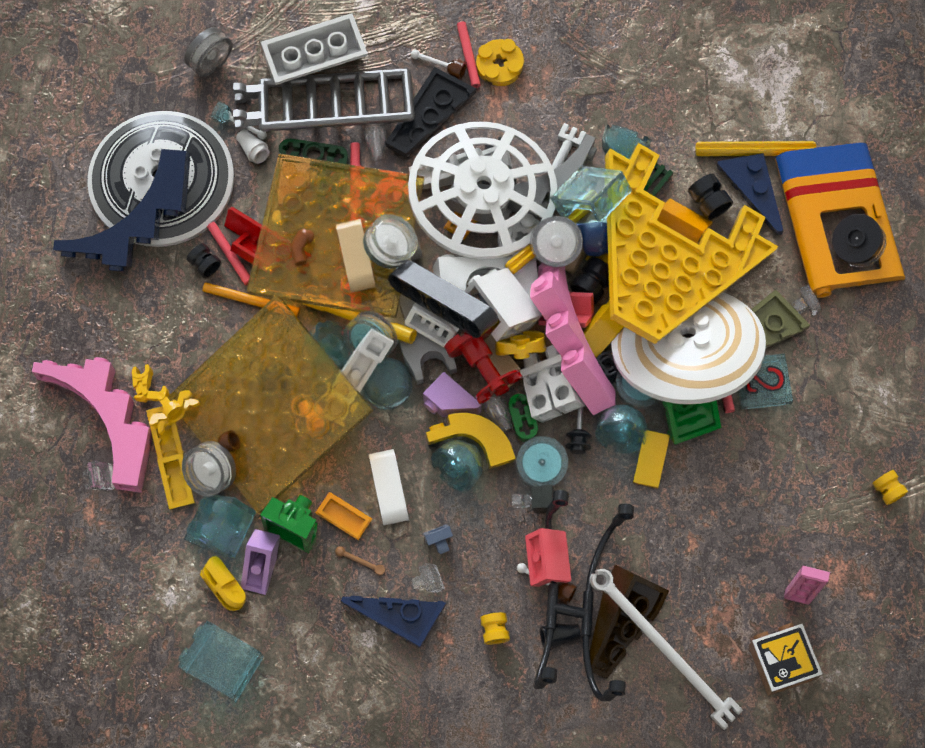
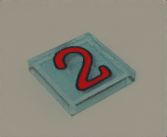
[739,354,793,409]

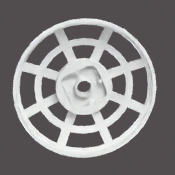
[408,122,558,260]

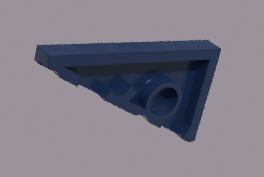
[717,153,784,235]

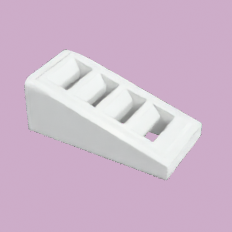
[404,303,459,347]

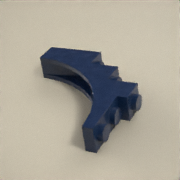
[53,149,191,272]

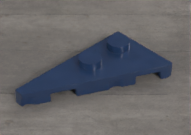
[341,596,446,648]

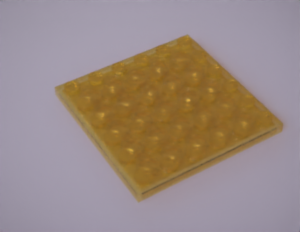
[247,154,425,318]
[168,295,374,513]

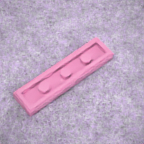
[784,566,830,605]

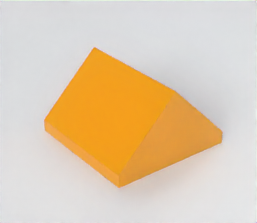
[657,198,713,245]

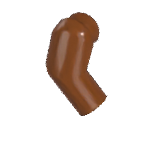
[290,228,314,266]

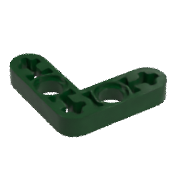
[279,138,349,214]

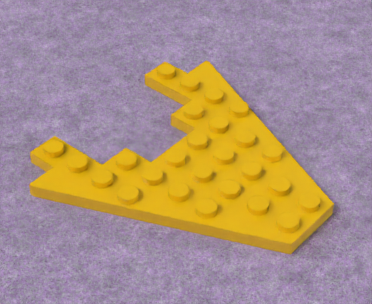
[605,143,778,344]

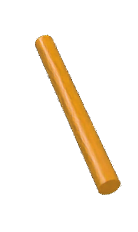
[202,282,300,317]

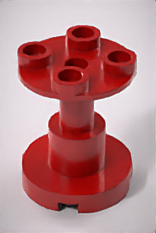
[444,328,523,404]

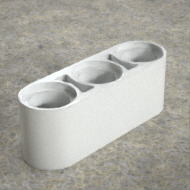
[369,449,409,526]

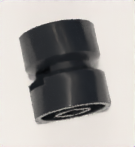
[688,173,733,220]
[570,257,609,304]

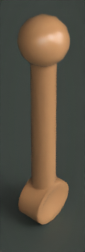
[335,546,385,576]

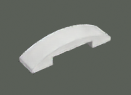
[319,328,394,426]

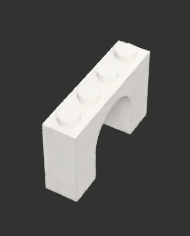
[433,254,538,296]

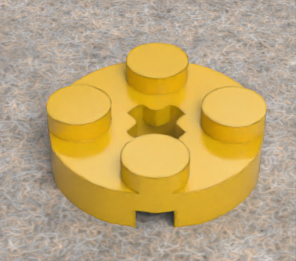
[476,39,524,86]
[495,330,546,359]

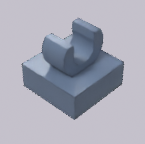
[422,524,453,554]

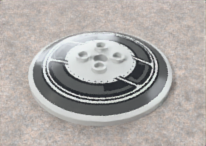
[88,111,234,247]

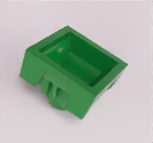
[662,400,722,445]
[260,495,318,554]

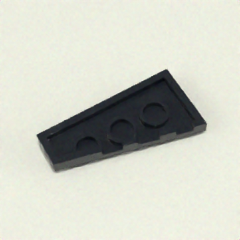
[385,67,476,158]

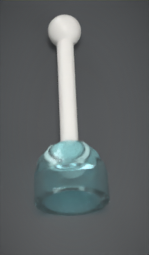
[211,101,267,140]

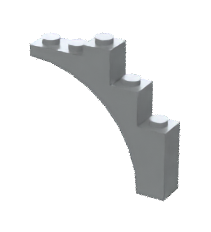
[445,134,597,224]

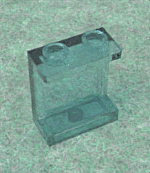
[550,166,632,222]
[178,621,264,703]

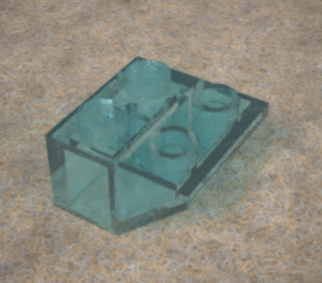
[183,493,257,558]

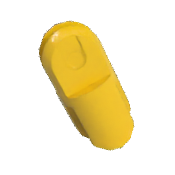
[200,556,246,611]

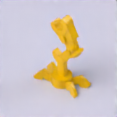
[132,364,200,435]

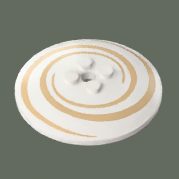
[611,292,766,404]

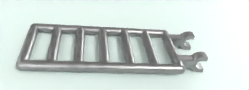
[233,68,415,132]

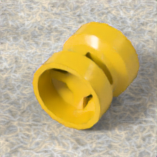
[872,470,909,505]
[480,612,510,645]

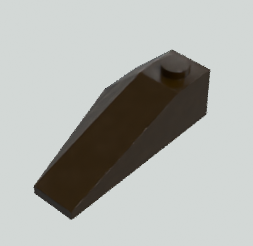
[590,565,669,679]

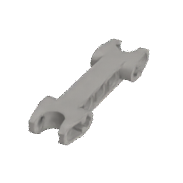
[365,214,457,385]

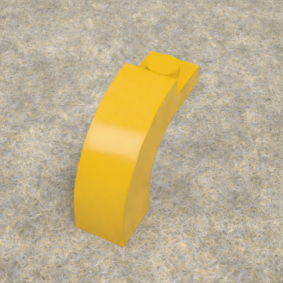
[425,413,516,469]

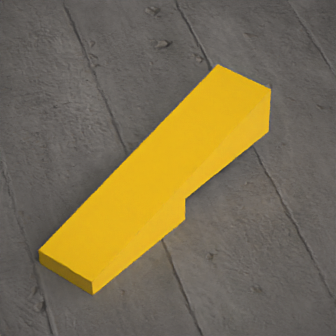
[146,406,195,509]

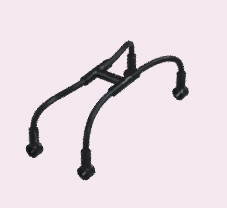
[533,490,634,702]

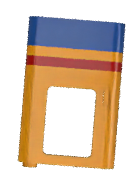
[775,143,905,298]

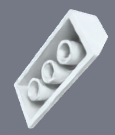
[261,13,368,85]

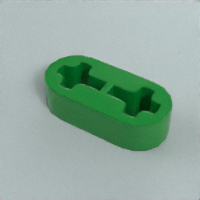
[508,394,538,443]

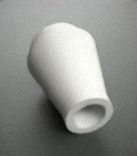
[236,129,270,164]

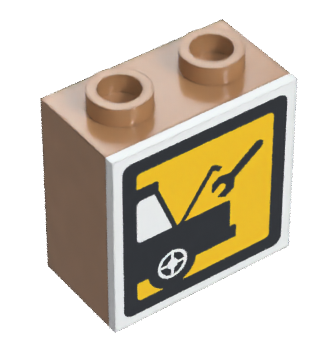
[749,623,822,696]

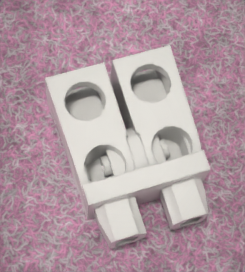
[520,345,585,423]

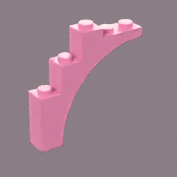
[530,263,615,415]
[32,357,153,493]

